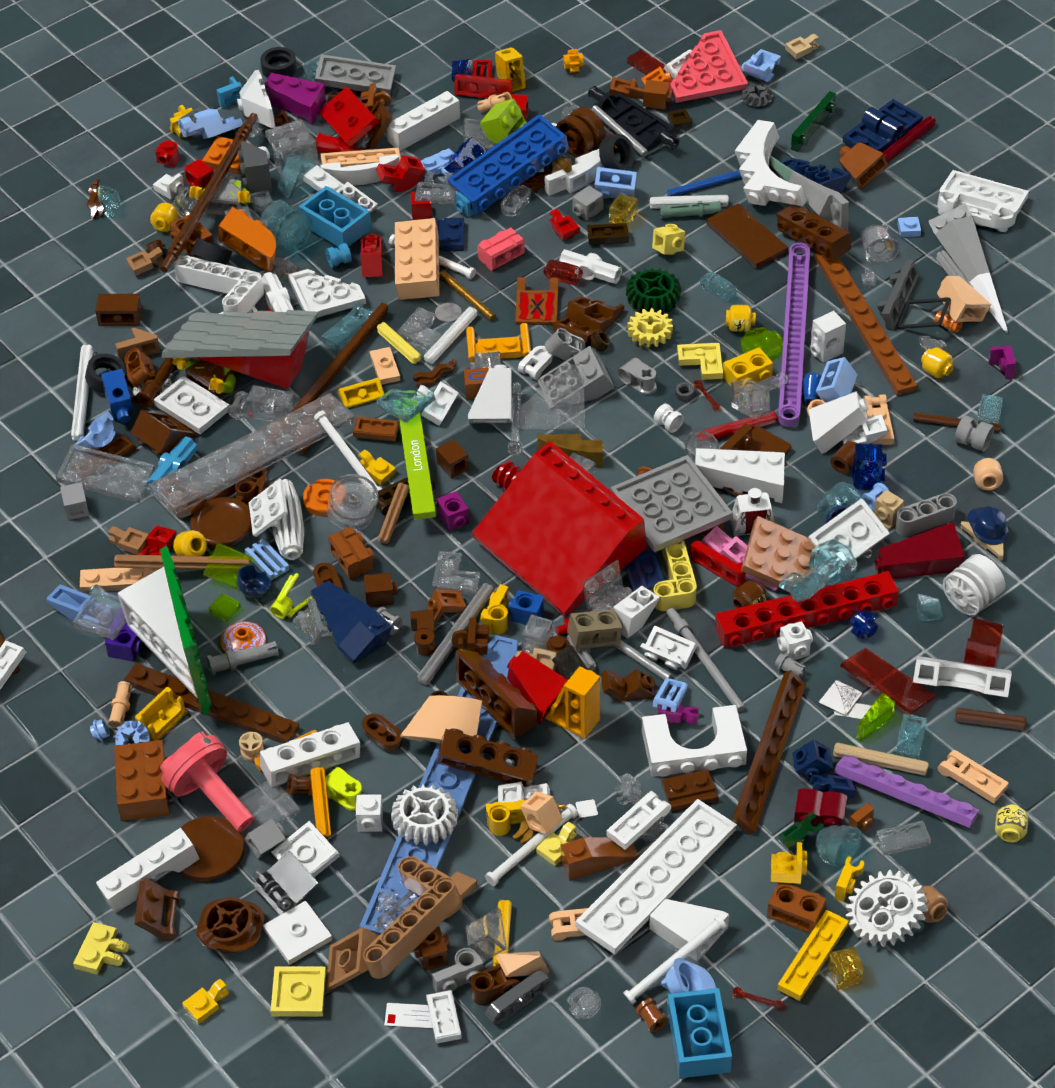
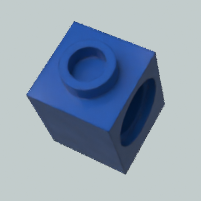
[508,590,544,627]

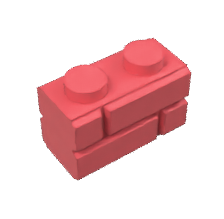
[477,228,525,271]

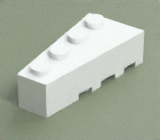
[695,448,785,503]

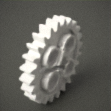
[846,870,928,947]

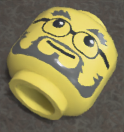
[995,804,1028,843]

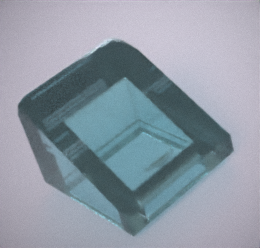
[916,594,943,621]

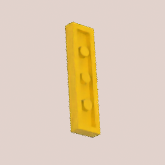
[777,910,849,1001]

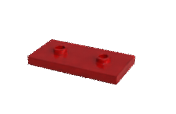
[318,87,379,147]

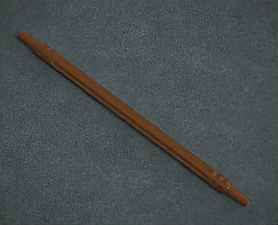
[160,113,257,273]

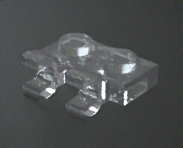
[415,171,457,205]

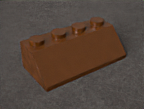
[456,649,538,739]

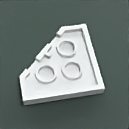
[288,269,366,317]

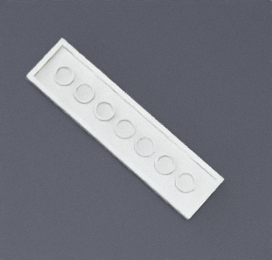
[575,799,737,954]

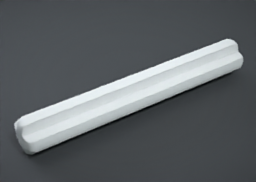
[650,195,729,209]
[424,307,477,364]

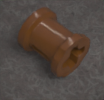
[287,774,313,796]

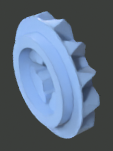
[113,721,150,746]

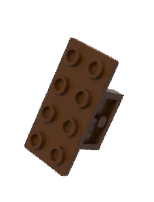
[719,423,792,497]

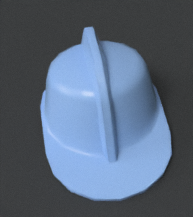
[661,958,716,993]

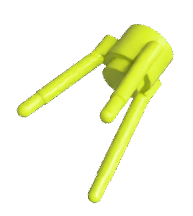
[270,573,314,619]

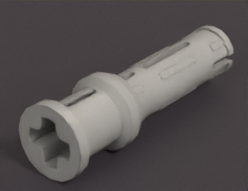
[207,641,279,676]

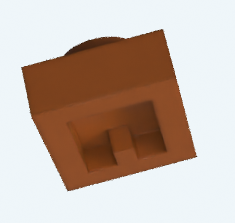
[427,589,466,621]

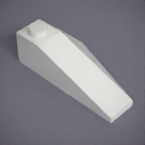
[237,70,275,128]

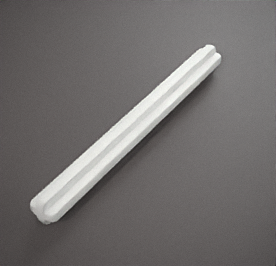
[71,345,93,441]

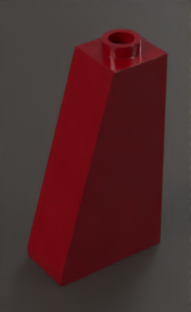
[875,523,965,579]

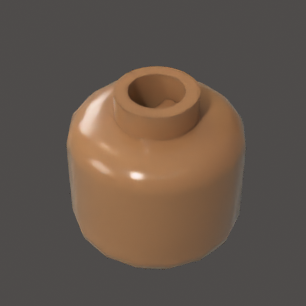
[922,886,948,923]

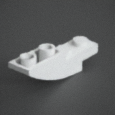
[545,149,604,196]
[303,165,378,212]

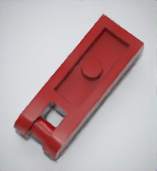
[690,540,747,587]

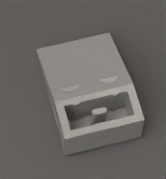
[537,346,615,410]

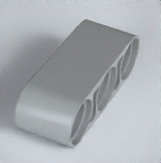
[895,493,957,537]

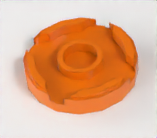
[303,479,347,516]

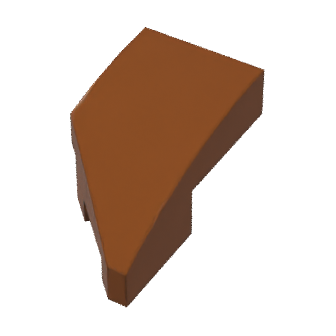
[609,77,644,98]

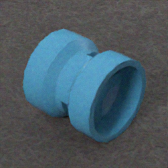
[326,243,352,268]

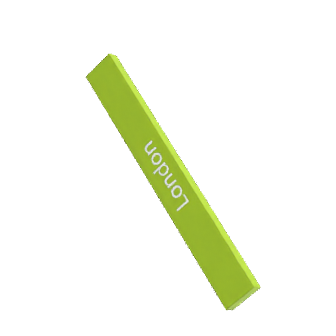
[397,400,436,520]

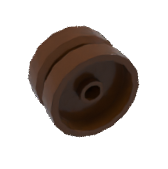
[556,107,606,158]

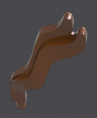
[87,178,105,219]
[413,359,456,388]

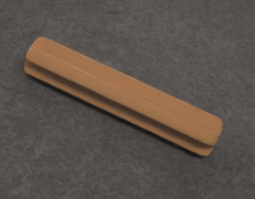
[378,483,409,544]

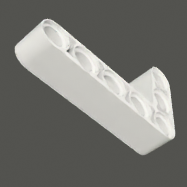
[173,255,264,313]

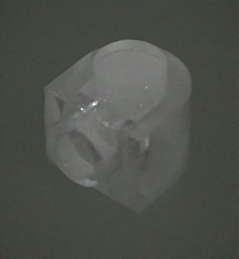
[566,987,601,1021]

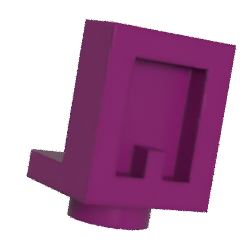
[988,346,1016,379]

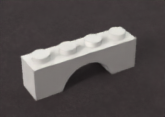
[913,656,1012,697]
[96,828,200,914]

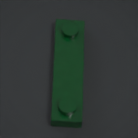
[791,91,837,152]

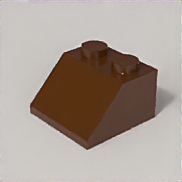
[130,410,197,456]

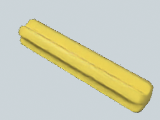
[377,322,421,364]

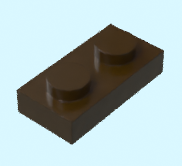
[587,223,629,245]

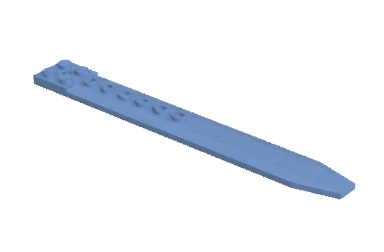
[359,635,518,935]

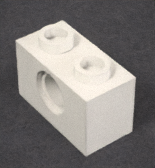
[810,311,846,363]

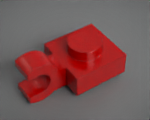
[549,209,580,240]

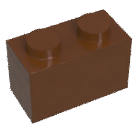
[95,293,142,326]

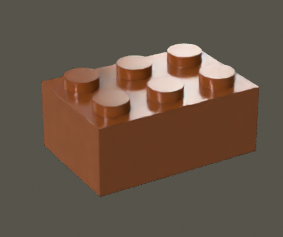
[114,740,170,821]

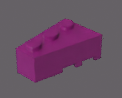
[264,73,326,125]

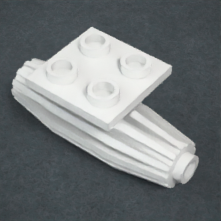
[249,479,304,560]

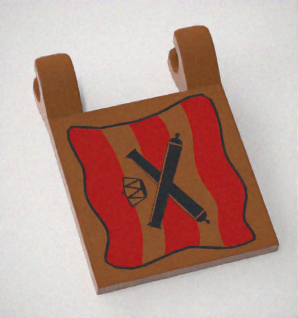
[515,277,558,325]

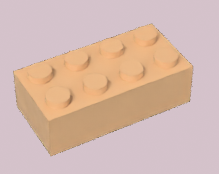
[395,218,440,300]

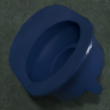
[967,506,1009,545]

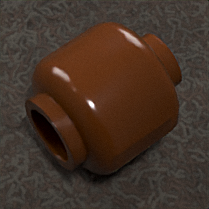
[732,580,766,609]

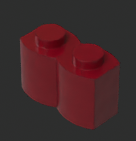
[794,788,847,831]

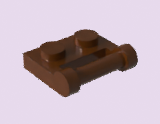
[135,878,180,941]

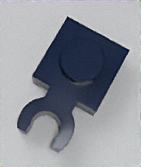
[810,774,856,798]

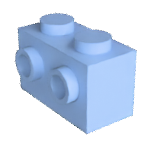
[594,167,637,201]
[816,357,858,403]

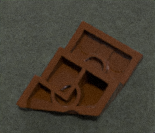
[553,296,625,343]

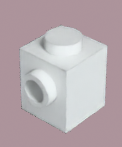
[356,795,383,832]

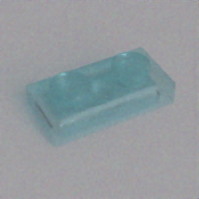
[895,714,927,760]

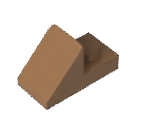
[115,327,160,363]

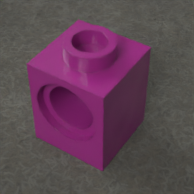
[437,491,469,531]

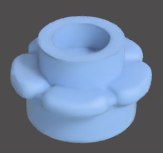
[90,719,110,742]

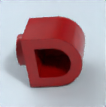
[155,140,180,167]

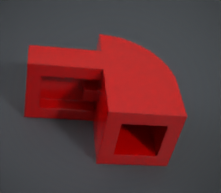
[376,155,425,192]

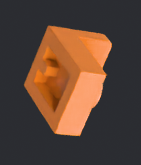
[641,67,673,88]

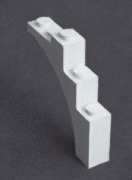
[735,120,807,206]

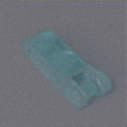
[321,303,373,351]

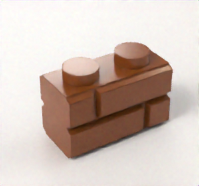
[328,526,375,579]

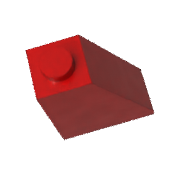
[507,651,568,724]

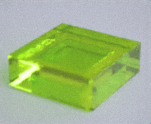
[208,593,241,622]

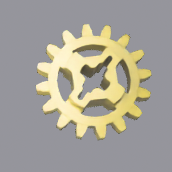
[628,309,673,347]

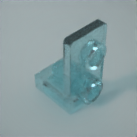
[276,154,318,198]

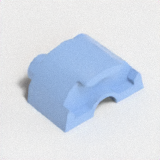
[741,49,781,82]
[73,411,115,454]

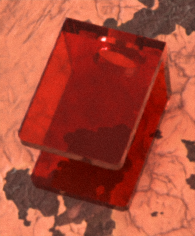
[964,618,1004,668]

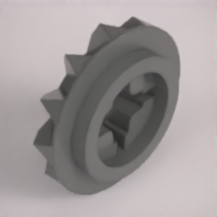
[742,83,773,107]

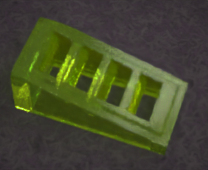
[856,693,895,742]

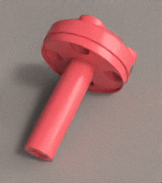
[160,732,255,832]

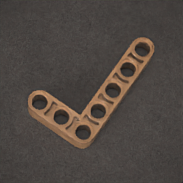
[363,856,461,979]

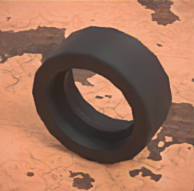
[260,47,297,78]
[599,134,635,171]
[192,238,233,265]
[85,353,127,394]

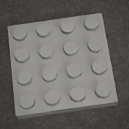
[610,455,733,552]

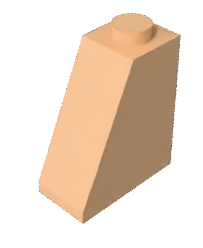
[937,276,992,322]

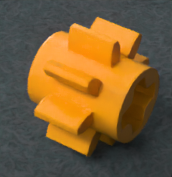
[563,49,584,73]

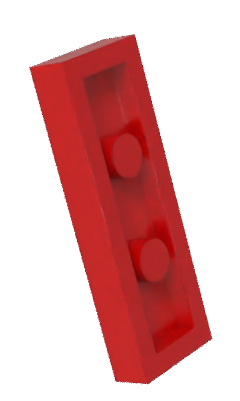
[454,74,513,98]

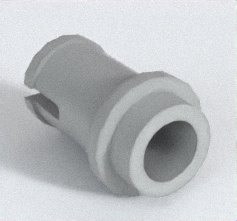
[775,653,806,678]

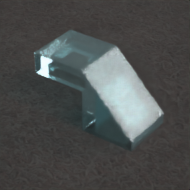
[977,394,1004,423]

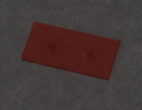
[840,648,936,715]

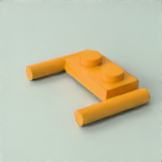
[466,323,531,362]

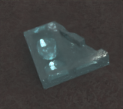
[376,389,436,423]

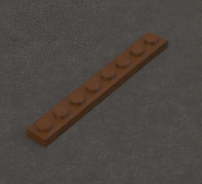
[124,663,300,744]
[732,670,806,834]

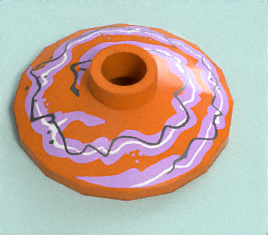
[220,621,266,652]

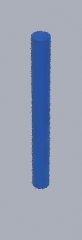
[667,170,742,196]

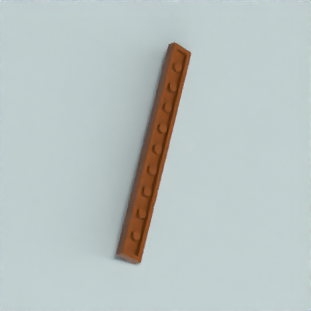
[814,252,917,396]

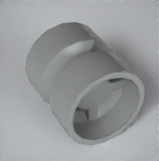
[955,415,994,452]

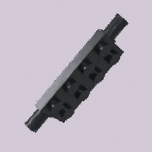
[588,86,680,151]

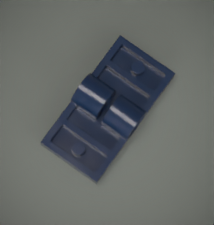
[842,99,923,152]

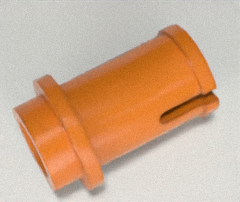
[934,311,962,333]

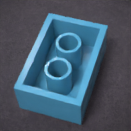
[299,186,372,247]
[667,988,732,1078]

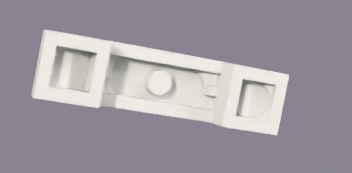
[320,154,399,186]

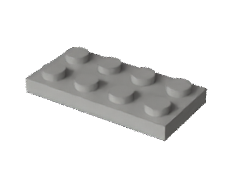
[315,54,396,95]

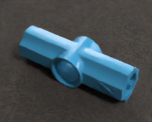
[147,436,198,494]

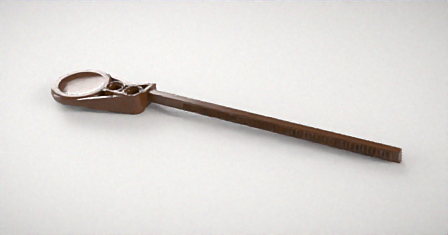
[190,303,388,548]

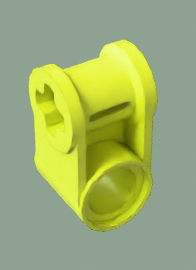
[325,767,362,811]

